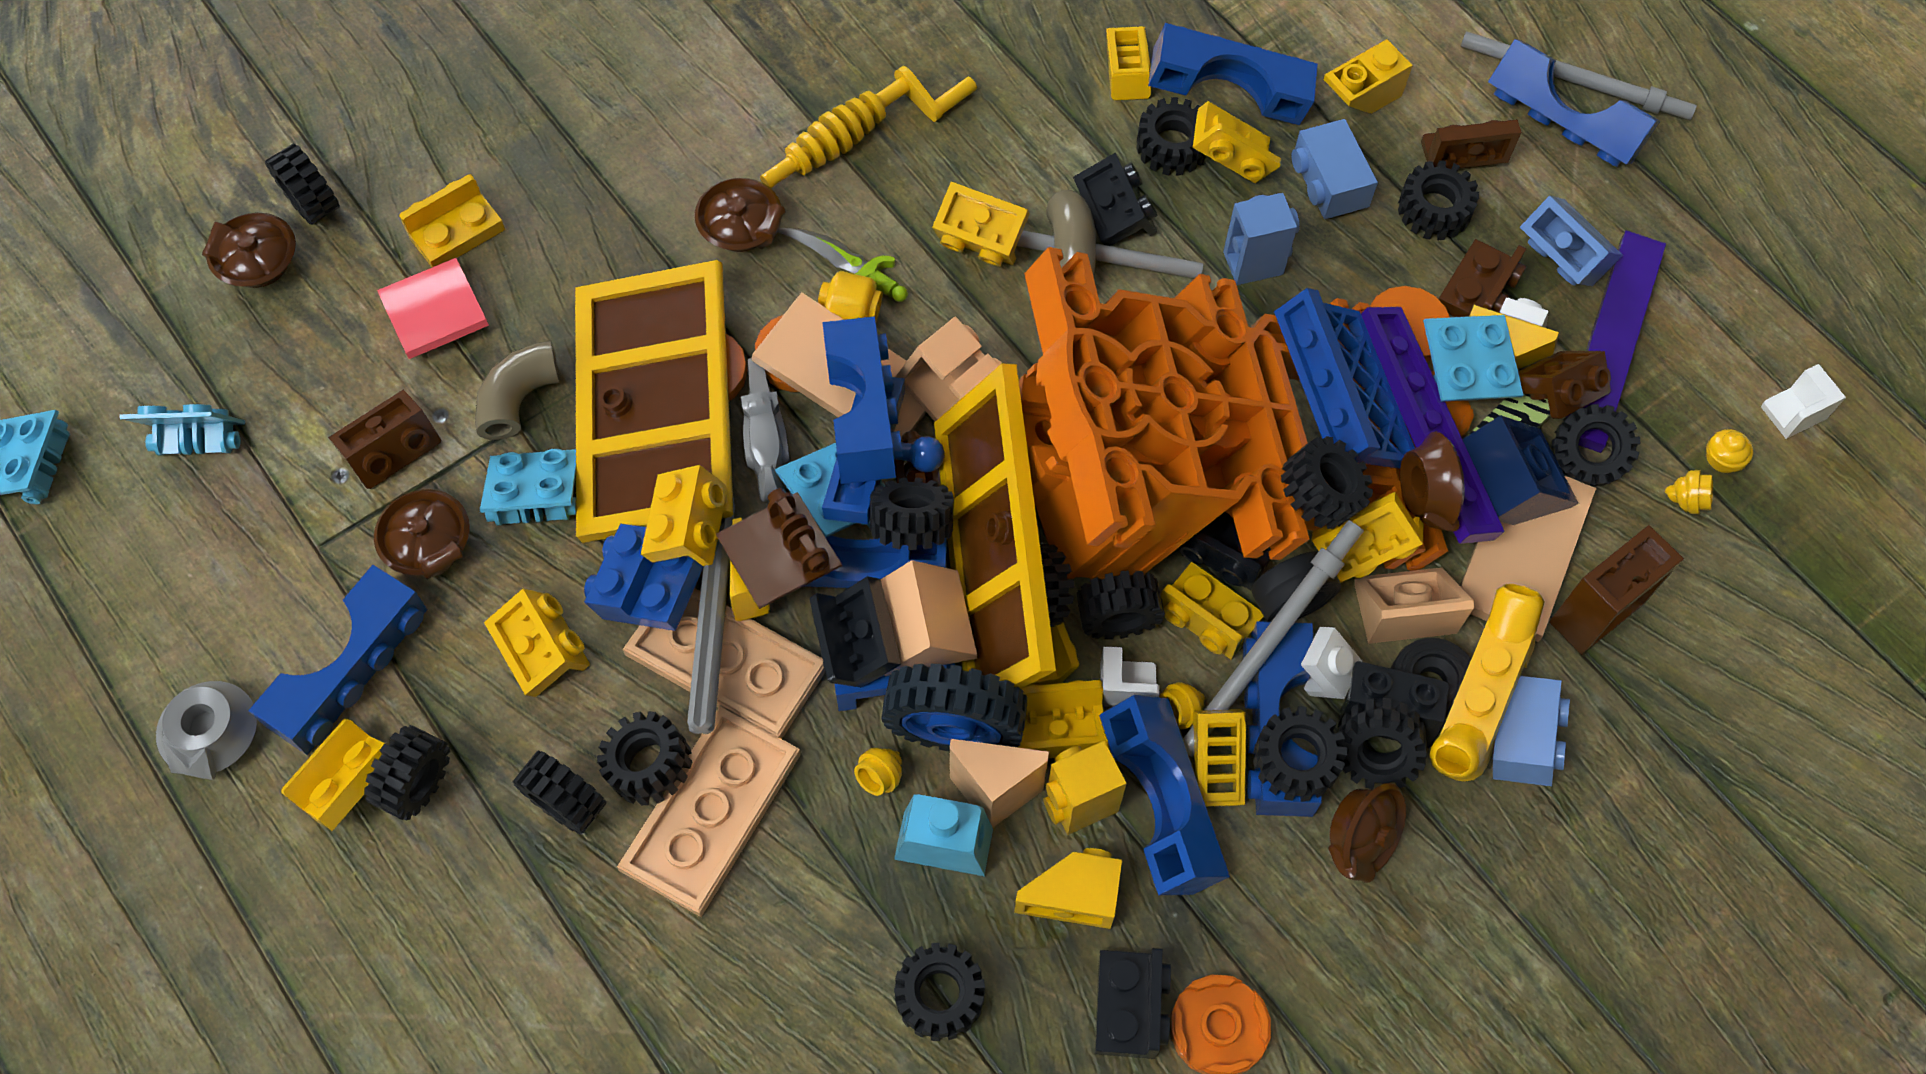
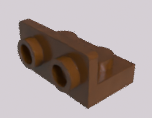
[1421,119,1522,169]
[1439,239,1527,317]
[1518,351,1611,419]
[328,389,441,489]

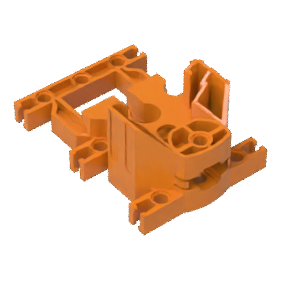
[1019,247,1448,580]

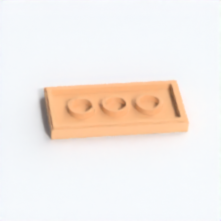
[752,292,926,437]
[1460,476,1596,642]
[623,588,826,739]
[617,706,801,917]

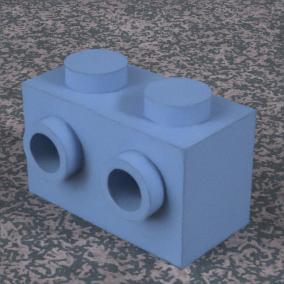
[1291,119,1378,220]
[1223,193,1299,285]
[1520,195,1623,286]
[1493,676,1570,786]

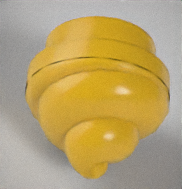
[1706,429,1753,473]
[1665,470,1713,514]
[1159,682,1205,729]
[854,748,902,796]

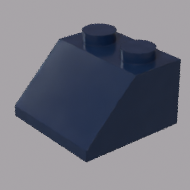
[1462,415,1579,525]

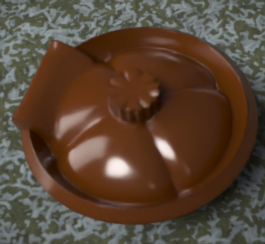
[695,178,786,252]
[202,212,296,288]
[1400,431,1465,532]
[374,489,470,580]
[1328,783,1406,883]

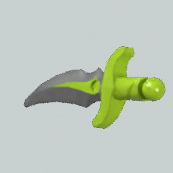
[778,228,908,302]

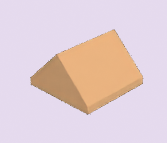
[881,560,977,676]
[1355,567,1474,644]
[950,739,1049,828]

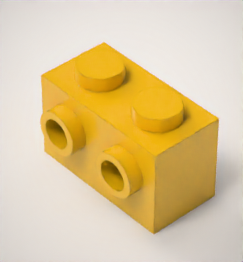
[1043,741,1127,835]

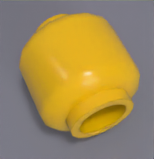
[818,271,883,322]

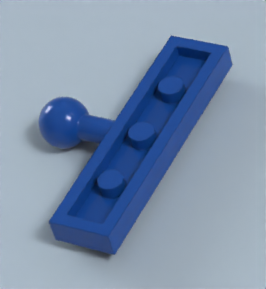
[822,377,945,525]

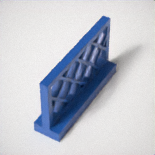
[1274,288,1415,469]

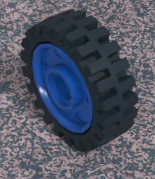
[881,664,1028,751]

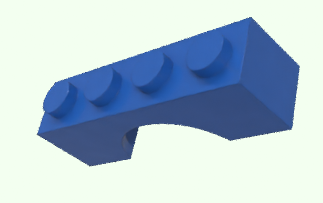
[1148,23,1318,125]
[1488,39,1660,167]
[822,316,903,484]
[803,535,947,588]
[248,565,428,755]
[1243,621,1322,817]
[1099,695,1230,895]

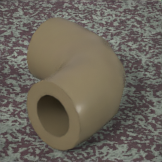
[1046,189,1096,277]
[475,341,560,440]

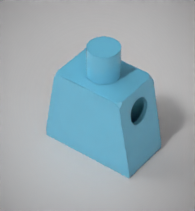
[894,794,993,876]

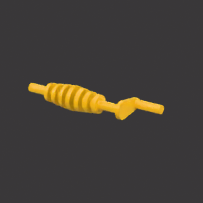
[760,66,977,188]

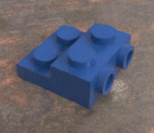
[584,524,704,631]

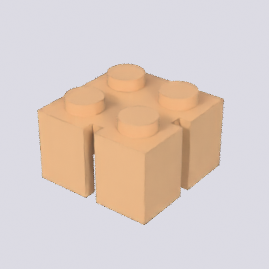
[895,316,1002,421]

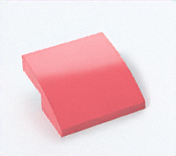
[377,258,489,359]

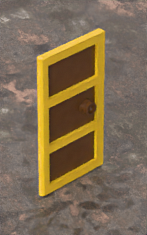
[575,260,734,543]
[934,363,1056,689]

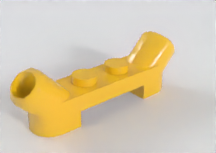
[1430,584,1545,782]

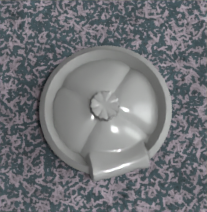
[156,681,257,780]

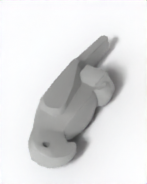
[741,358,790,503]

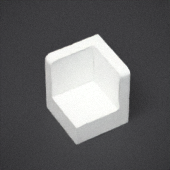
[1761,364,1846,439]
[1100,647,1159,707]

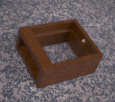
[1549,525,1684,655]

